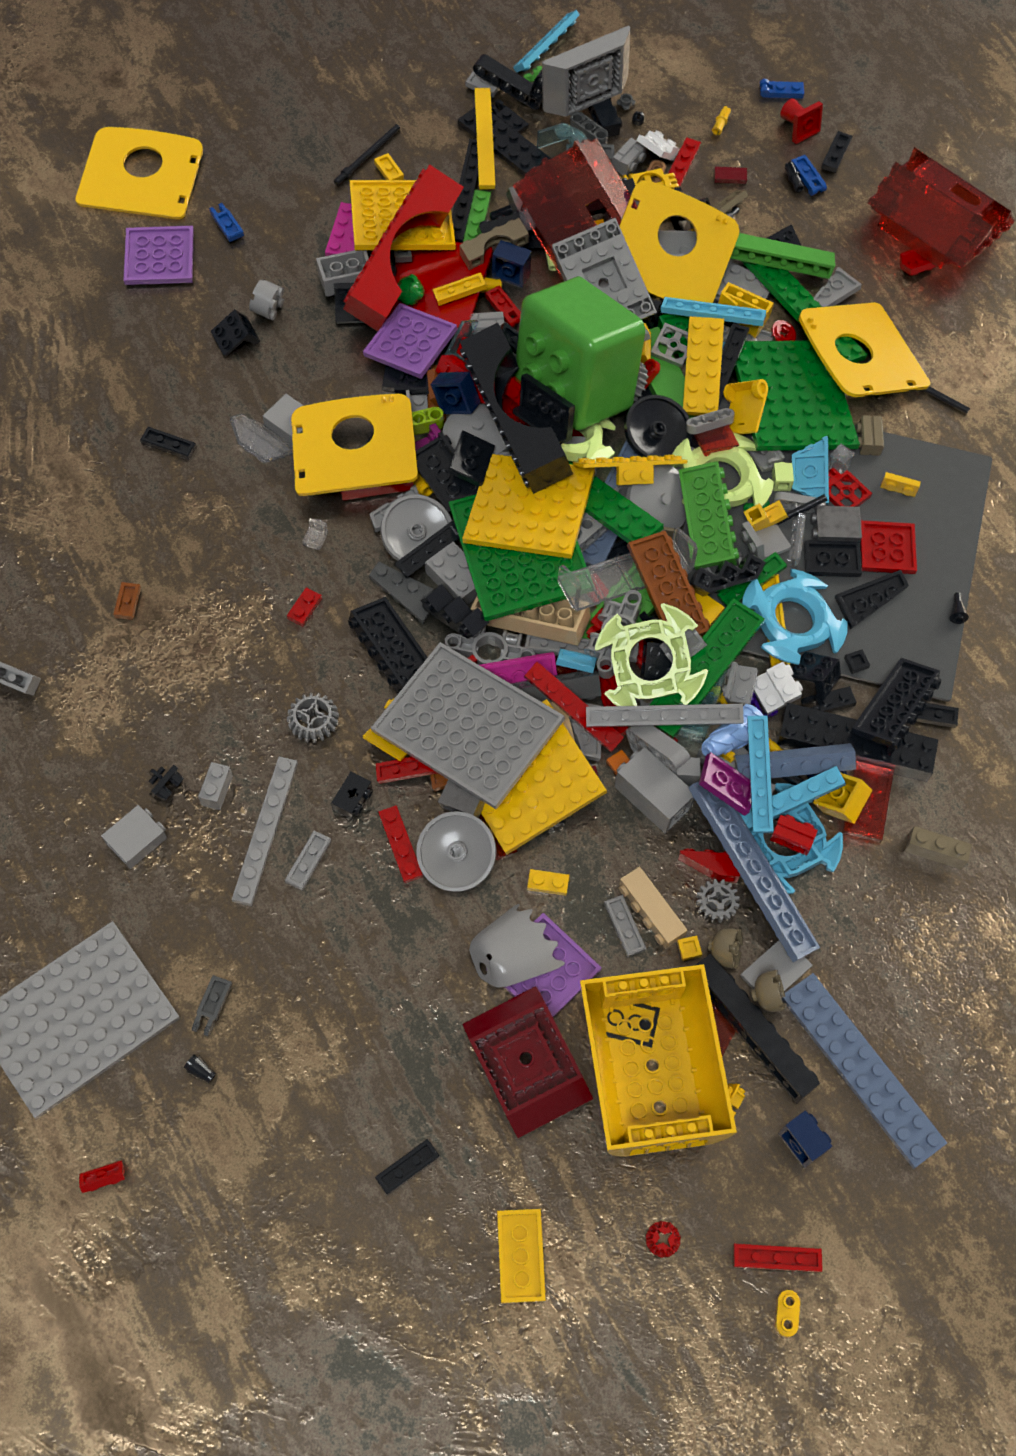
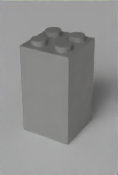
[614,747,695,833]

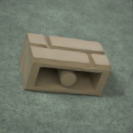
[855,415,884,456]

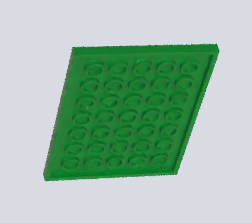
[735,341,860,451]
[449,494,594,621]

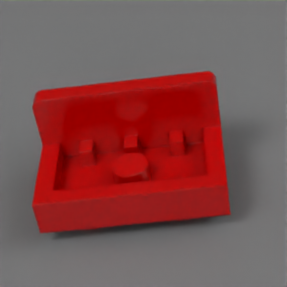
[900,244,940,276]

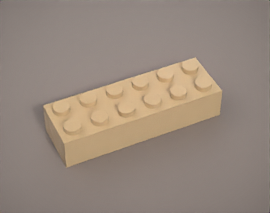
[471,596,591,646]

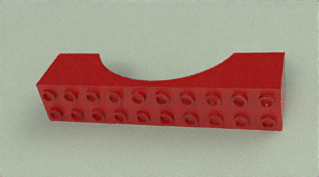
[343,164,464,331]

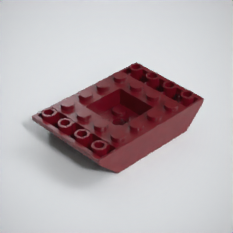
[462,986,593,1139]

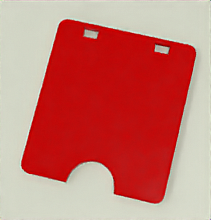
[381,242,493,337]

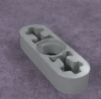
[686,408,734,434]
[773,492,826,513]

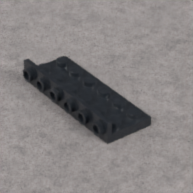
[348,597,428,695]
[852,658,941,755]

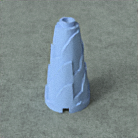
[701,704,763,756]

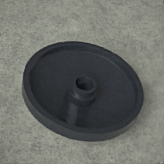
[624,395,693,457]

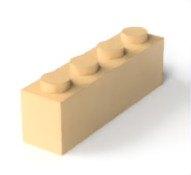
[619,866,688,949]

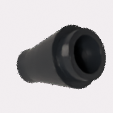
[184,1054,216,1084]

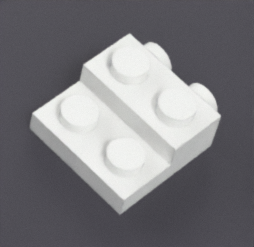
[636,130,680,161]
[754,662,803,715]

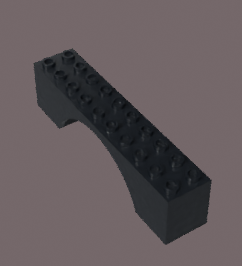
[459,323,573,494]

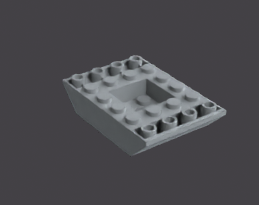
[542,26,631,117]
[552,217,657,320]

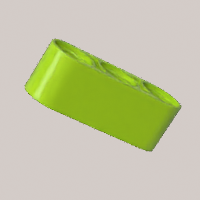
[412,407,444,436]

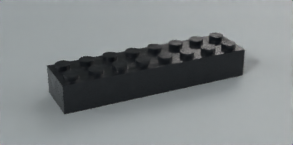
[777,703,939,783]

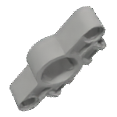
[584,590,642,679]
[445,626,535,665]

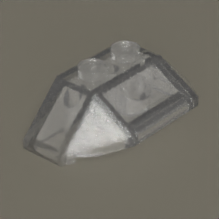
[230,413,293,463]

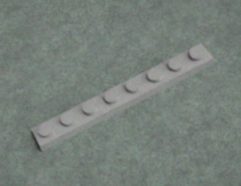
[586,704,744,727]
[232,756,298,907]

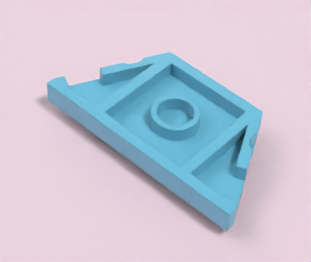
[792,436,829,505]

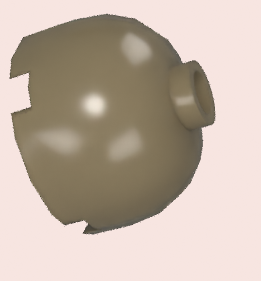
[708,927,743,969]
[751,970,787,1012]

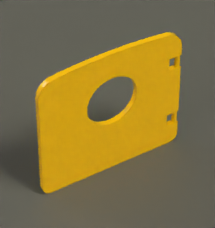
[75,127,203,220]
[619,180,740,303]
[799,302,931,397]
[291,394,418,496]

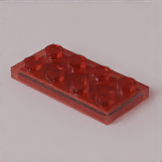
[842,761,894,843]

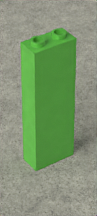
[648,326,696,418]

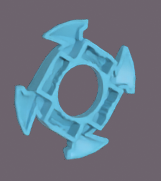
[742,569,848,665]
[750,783,843,894]

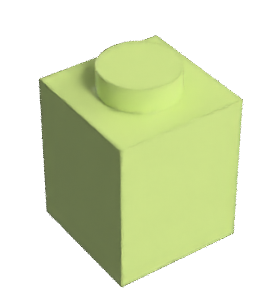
[771,462,794,491]

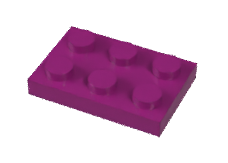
[699,752,751,816]

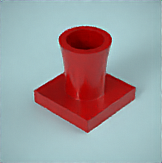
[780,99,823,144]

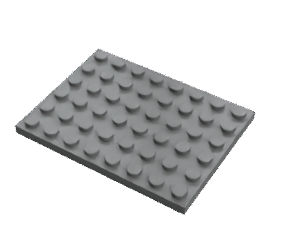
[371,642,565,809]
[0,921,180,1120]

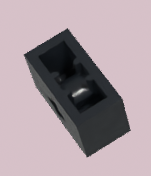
[331,772,373,821]

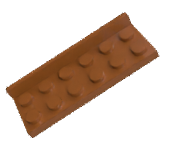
[627,530,710,637]

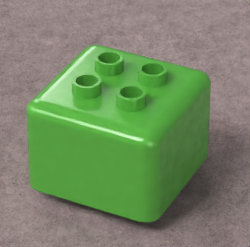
[514,276,645,431]

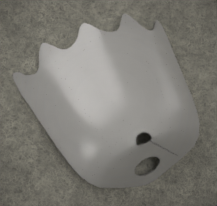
[469,904,565,987]

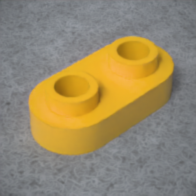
[775,1290,800,1337]

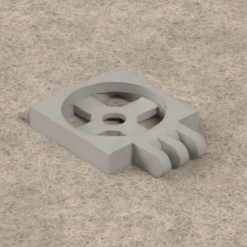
[651,323,688,368]

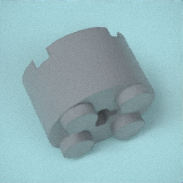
[249,280,284,320]

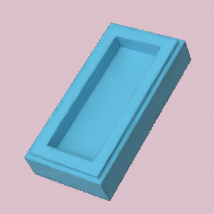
[556,649,597,673]

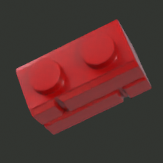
[770,815,818,856]

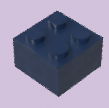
[492,240,532,288]
[431,372,481,414]
[778,1110,833,1169]

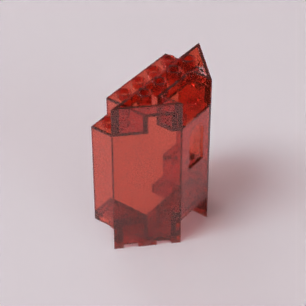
[512,139,638,278]
[867,147,1016,269]

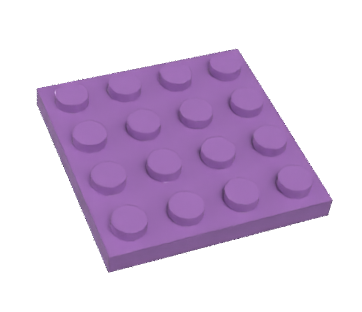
[124,226,194,285]
[363,303,458,379]
[486,913,602,1018]

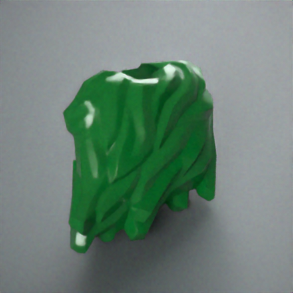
[397,274,425,306]

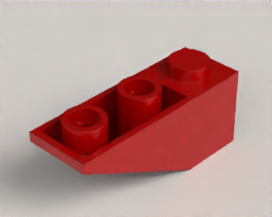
[678,848,740,883]

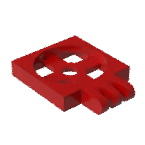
[829,468,872,507]

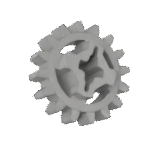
[696,879,740,923]

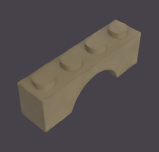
[460,218,529,270]

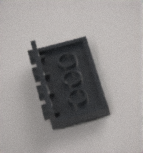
[513,373,575,445]
[416,432,479,514]

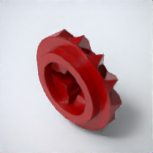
[770,320,796,341]
[646,1221,681,1258]

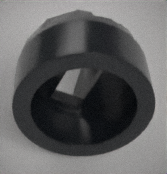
[632,111,645,126]

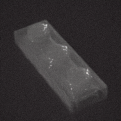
[787,513,806,569]

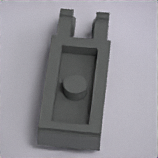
[192,975,233,1036]

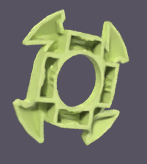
[561,419,616,461]
[669,431,774,507]
[595,603,708,706]

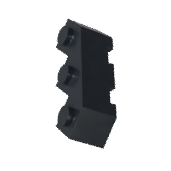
[689,553,766,596]
[420,584,489,639]

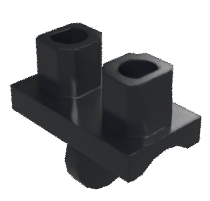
[148,765,184,801]

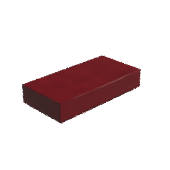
[714,166,747,184]

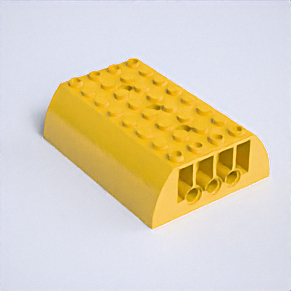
[580,964,737,1157]

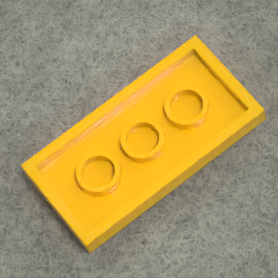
[497,1209,546,1304]

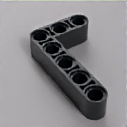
[473,54,543,110]

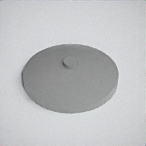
[443,404,508,455]
[626,464,686,529]
[380,494,452,567]
[416,811,497,892]

